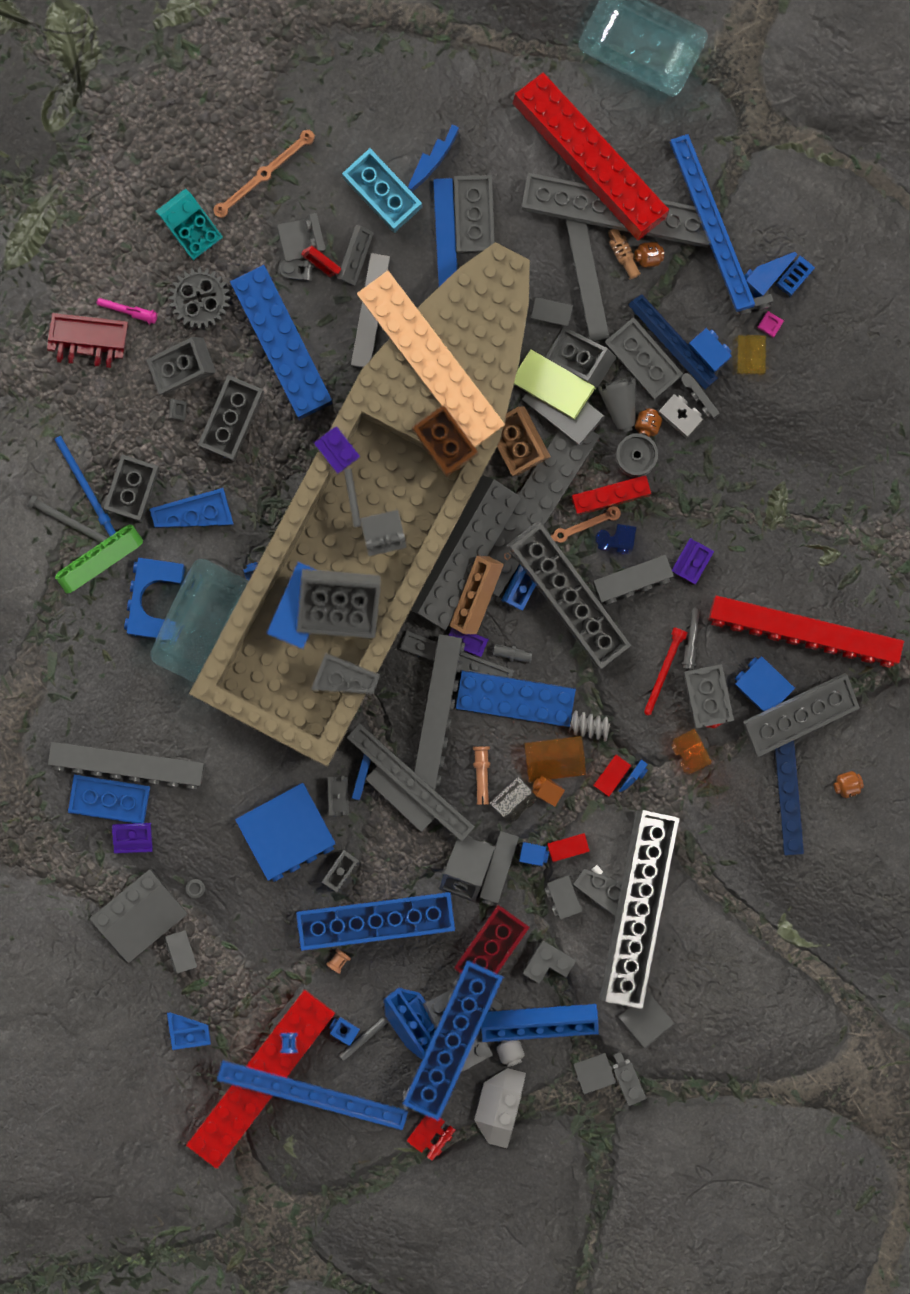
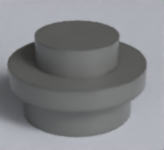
[186,879,205,898]

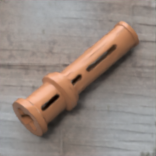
[473,746,490,805]

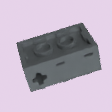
[683,664,734,729]

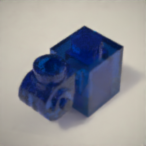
[596,524,636,554]

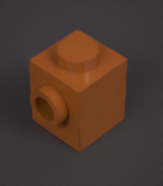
[532,775,565,806]

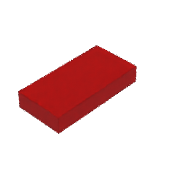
[301,246,341,277]
[593,755,632,797]
[548,833,590,862]

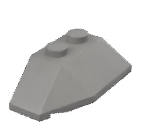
[474,1068,526,1148]

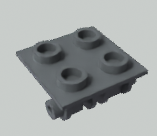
[360,510,407,556]

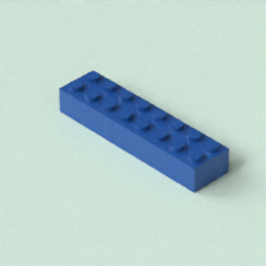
[230,265,333,420]
[296,892,455,951]
[403,960,503,1121]

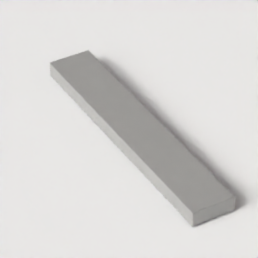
[351,253,390,368]

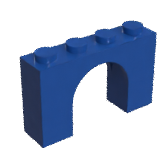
[124,558,185,641]

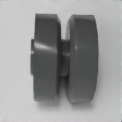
[615,434,658,478]

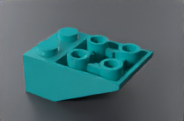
[155,188,223,260]

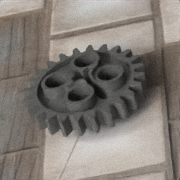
[169,267,231,330]

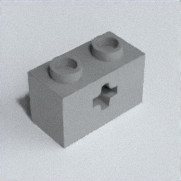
[659,394,703,439]

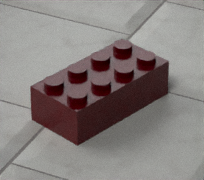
[454,905,530,974]

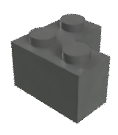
[523,940,576,984]

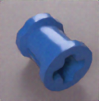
[280,1033,298,1053]

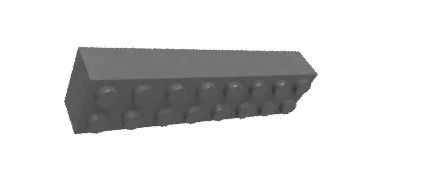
[410,475,521,630]
[506,522,631,669]

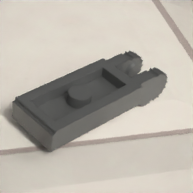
[681,373,720,419]

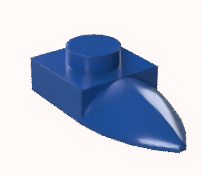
[619,760,648,792]

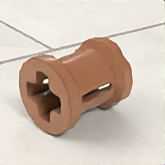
[326,948,351,974]

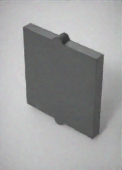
[574,1053,616,1094]

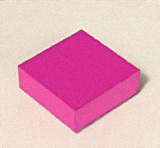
[758,311,784,338]

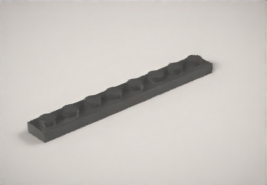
[347,724,475,841]

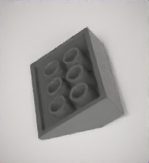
[297,569,381,638]
[90,869,188,963]

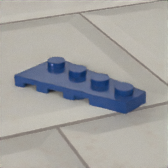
[150,488,234,528]

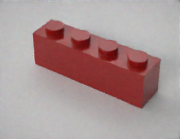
[572,475,651,516]

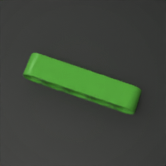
[55,525,143,593]

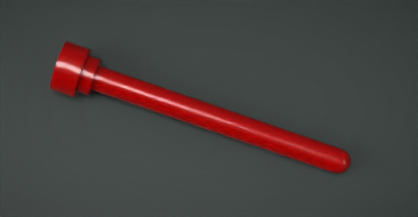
[644,627,688,715]

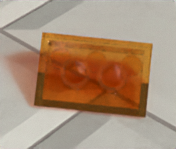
[524,736,586,782]

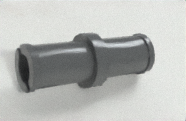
[493,644,533,664]

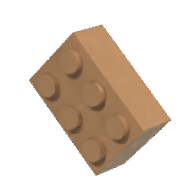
[497,407,551,476]

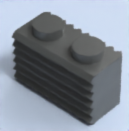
[322,850,359,892]

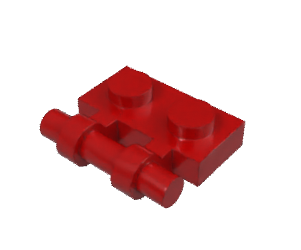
[406,1115,456,1161]

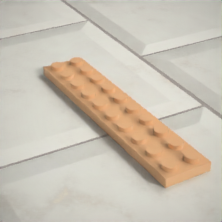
[357,271,505,447]

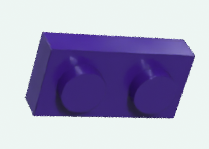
[449,628,489,657]

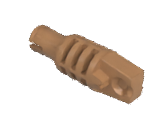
[608,229,641,279]

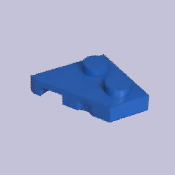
[167,1012,211,1050]

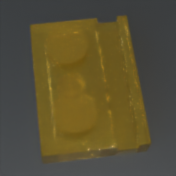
[737,335,766,374]

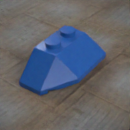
[384,988,436,1060]

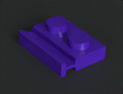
[314,426,360,474]
[672,538,714,585]
[112,823,153,853]

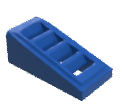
[776,256,815,297]

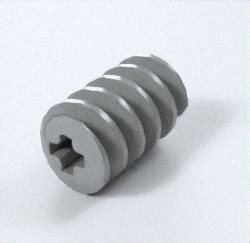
[569,710,610,742]

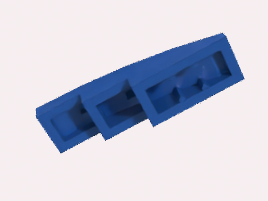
[408,125,459,192]

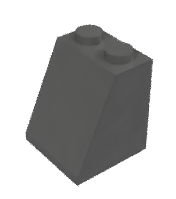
[439,835,495,902]

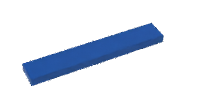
[433,178,457,287]

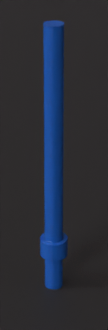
[54,436,116,536]

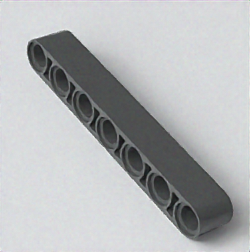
[565,219,609,341]

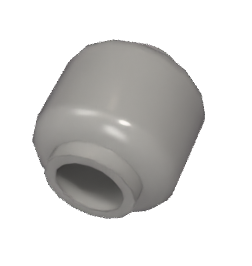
[497,1040,524,1067]

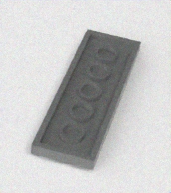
[743,673,860,757]

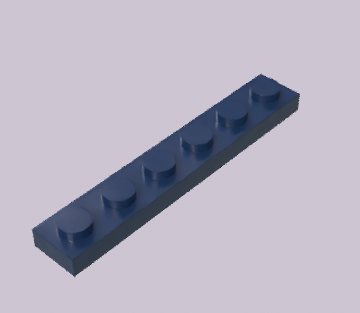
[629,294,718,389]
[775,740,804,855]

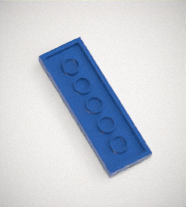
[456,670,576,727]

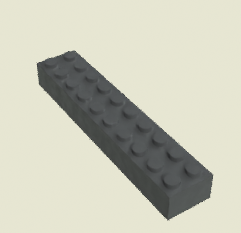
[599,810,679,1009]

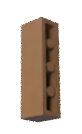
[450,556,504,634]

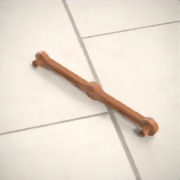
[214,130,314,218]
[504,506,621,560]

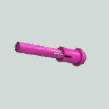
[97,298,158,325]

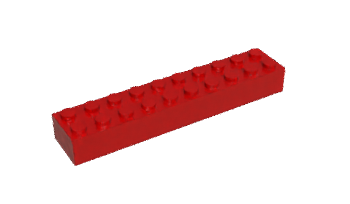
[512,72,670,240]
[708,595,904,668]
[186,989,336,1169]

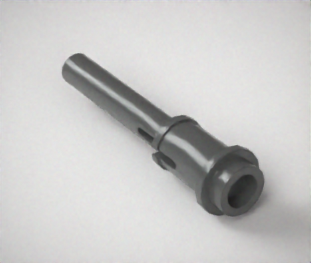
[681,608,700,670]

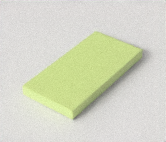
[514,350,595,420]

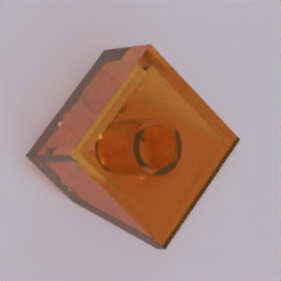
[671,729,712,774]

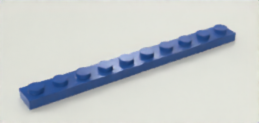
[670,134,755,312]
[217,1060,408,1130]

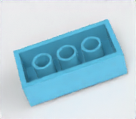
[342,148,422,233]

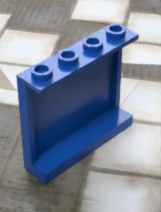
[235,783,336,882]

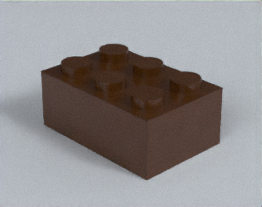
[412,405,478,478]

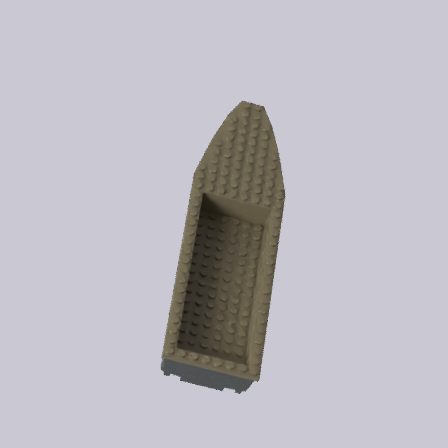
[189,242,530,767]

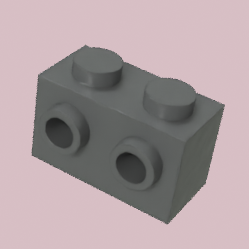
[544,875,582,920]

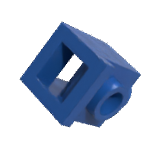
[329,1017,360,1046]

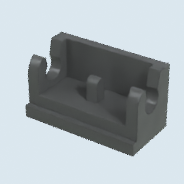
[531,297,573,326]
[328,776,349,816]
[163,930,197,974]

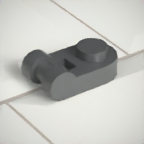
[279,260,314,282]

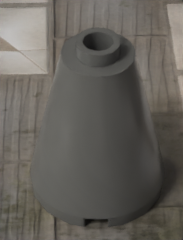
[598,378,636,432]

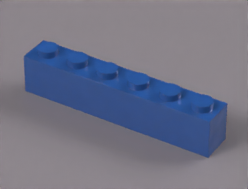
[481,1004,599,1042]

